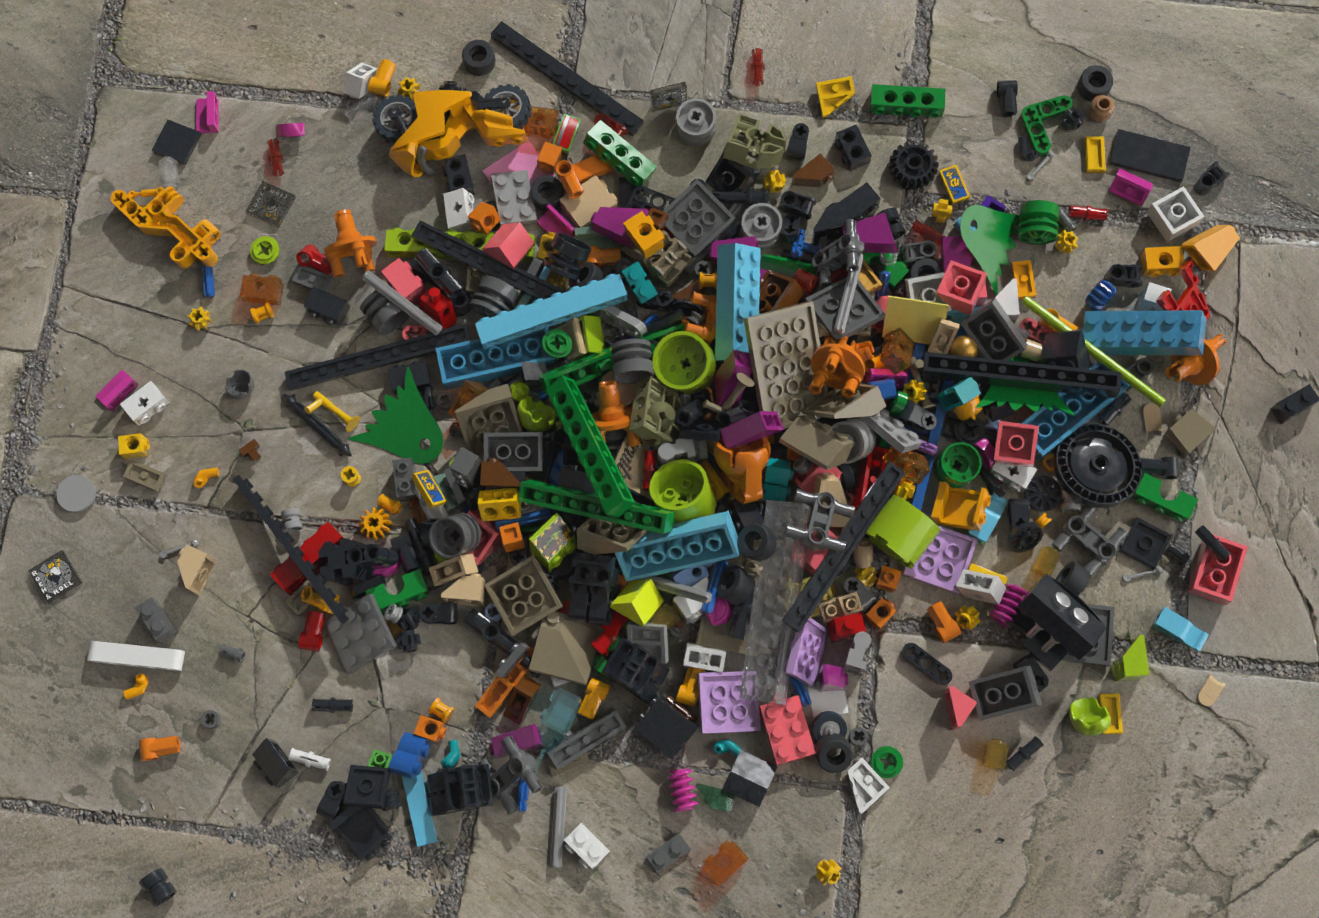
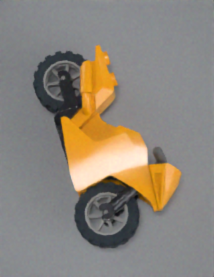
[372,84,532,178]

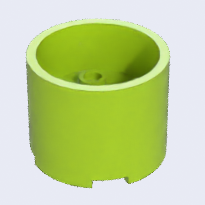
[653,331,718,395]
[649,459,717,524]
[865,495,941,569]

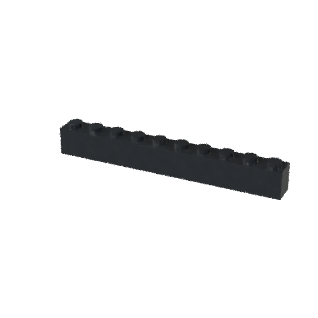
[921,352,1122,398]

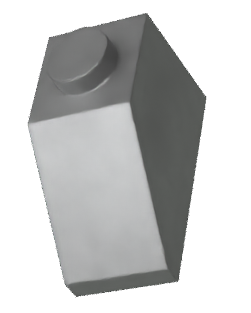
[521,362,551,390]

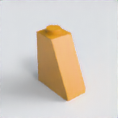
[1181,225,1240,271]

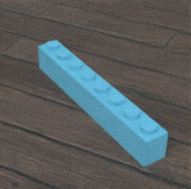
[475,274,628,349]

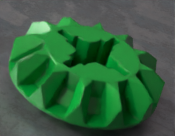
[542,329,572,359]
[871,746,903,779]

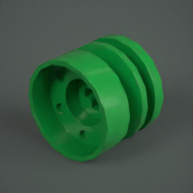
[1018,200,1059,245]
[934,442,982,488]

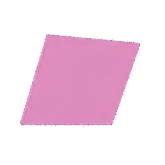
[482,140,556,186]

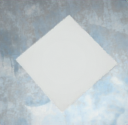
[808,682,849,718]

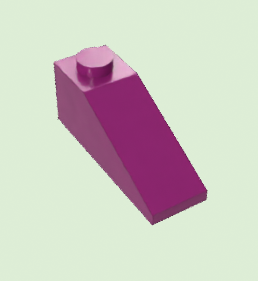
[819,664,848,692]

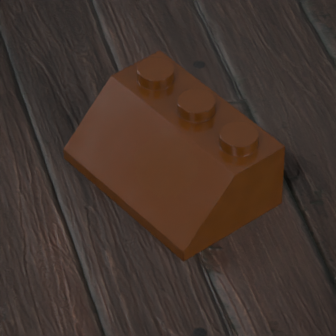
[759,270,805,314]

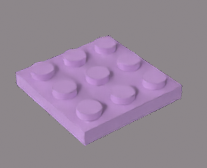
[903,525,978,595]
[785,618,829,687]
[697,671,761,734]

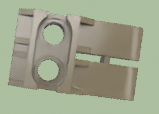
[620,230,693,288]

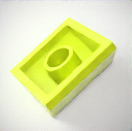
[610,578,664,627]

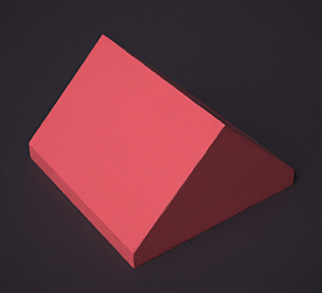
[482,222,534,269]
[944,686,977,731]

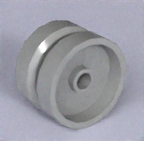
[676,98,716,146]
[741,203,782,251]
[831,417,876,464]

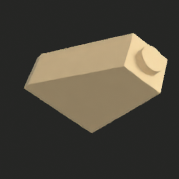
[811,472,850,527]

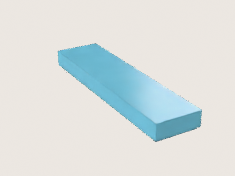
[402,770,438,847]

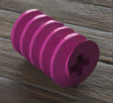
[989,584,1027,628]
[667,769,698,813]

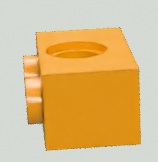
[623,211,665,259]
[1140,246,1184,277]

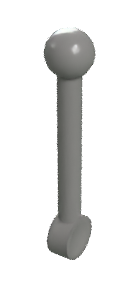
[1027,151,1054,181]
[160,539,199,559]
[1122,567,1163,582]

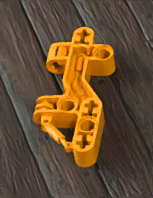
[110,186,221,269]

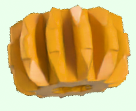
[358,507,392,541]

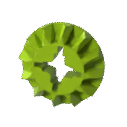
[250,236,280,265]

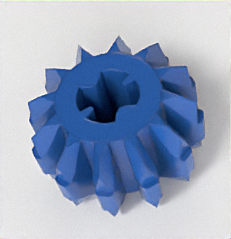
[1085,280,1116,311]

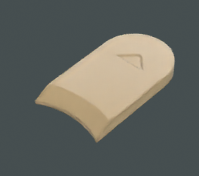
[1143,403,1163,433]
[1198,674,1225,706]

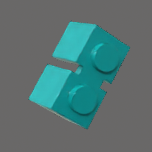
[620,261,658,304]
[936,377,981,412]
[762,458,794,504]

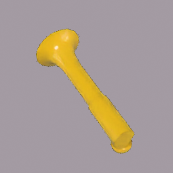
[304,391,360,432]

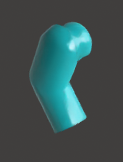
[713,739,743,758]
[441,740,461,769]

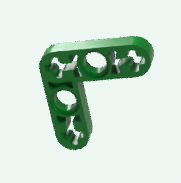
[1020,95,1073,157]
[877,391,908,450]

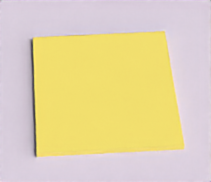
[882,296,948,344]

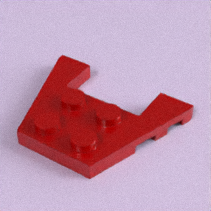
[1156,260,1210,321]
[555,592,628,657]

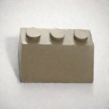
[779,414,854,470]

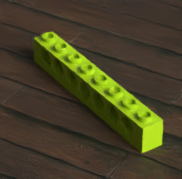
[384,228,536,263]

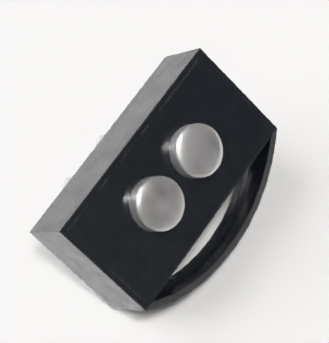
[1018,574,1107,660]

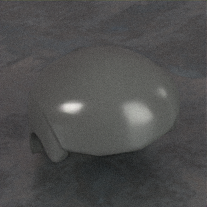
[225,369,254,400]

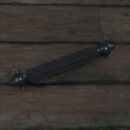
[283,394,352,457]

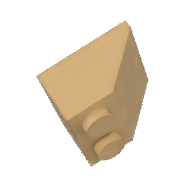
[177,544,217,596]
[441,573,487,607]

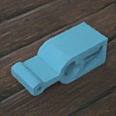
[967,493,1009,546]
[1151,607,1209,652]

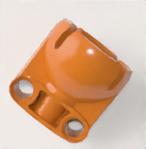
[713,437,771,504]

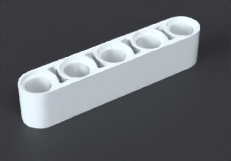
[87,641,185,671]

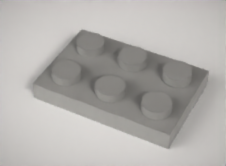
[491,170,537,227]
[858,408,923,453]

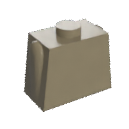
[1165,409,1216,458]

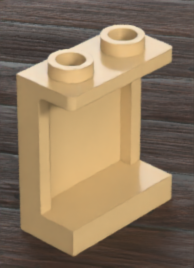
[559,175,618,228]

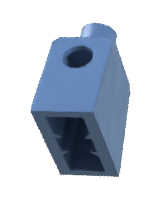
[672,562,716,587]

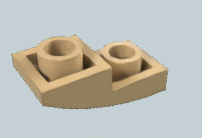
[818,591,863,623]

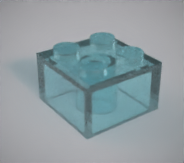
[540,687,583,738]

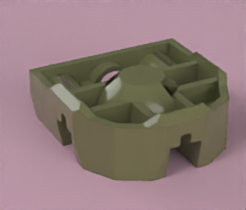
[723,114,786,170]
[629,376,684,447]

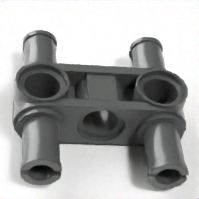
[812,219,864,289]
[784,489,855,554]
[1051,505,1129,578]
[477,735,543,815]

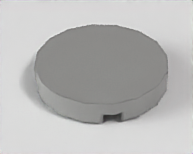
[56,475,97,513]

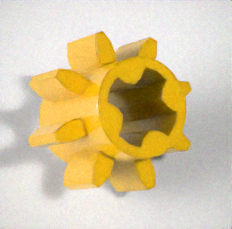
[397,77,420,100]
[763,170,786,193]
[931,199,953,223]
[1054,230,1078,254]
[187,306,212,331]
[903,379,927,404]
[893,476,915,500]
[854,565,878,587]
[955,605,980,630]
[815,859,841,885]

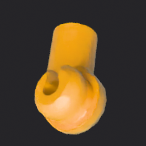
[193,467,219,488]
[123,673,149,700]

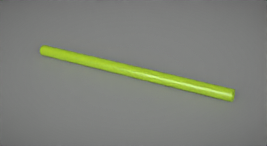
[1022,296,1166,408]

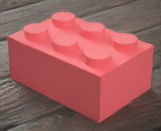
[1187,535,1248,605]
[759,695,816,766]

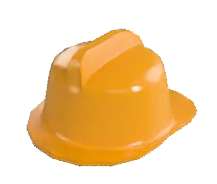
[951,395,982,421]

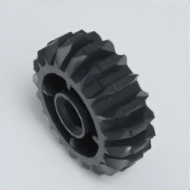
[888,140,939,190]

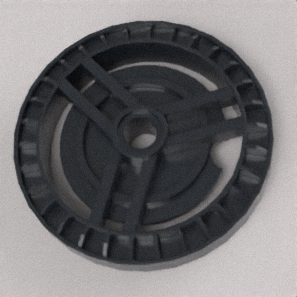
[1054,424,1142,508]

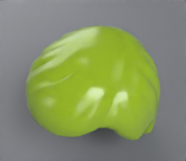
[518,396,557,432]
[1069,697,1111,736]

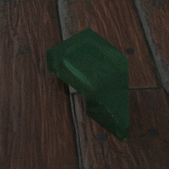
[696,783,735,812]

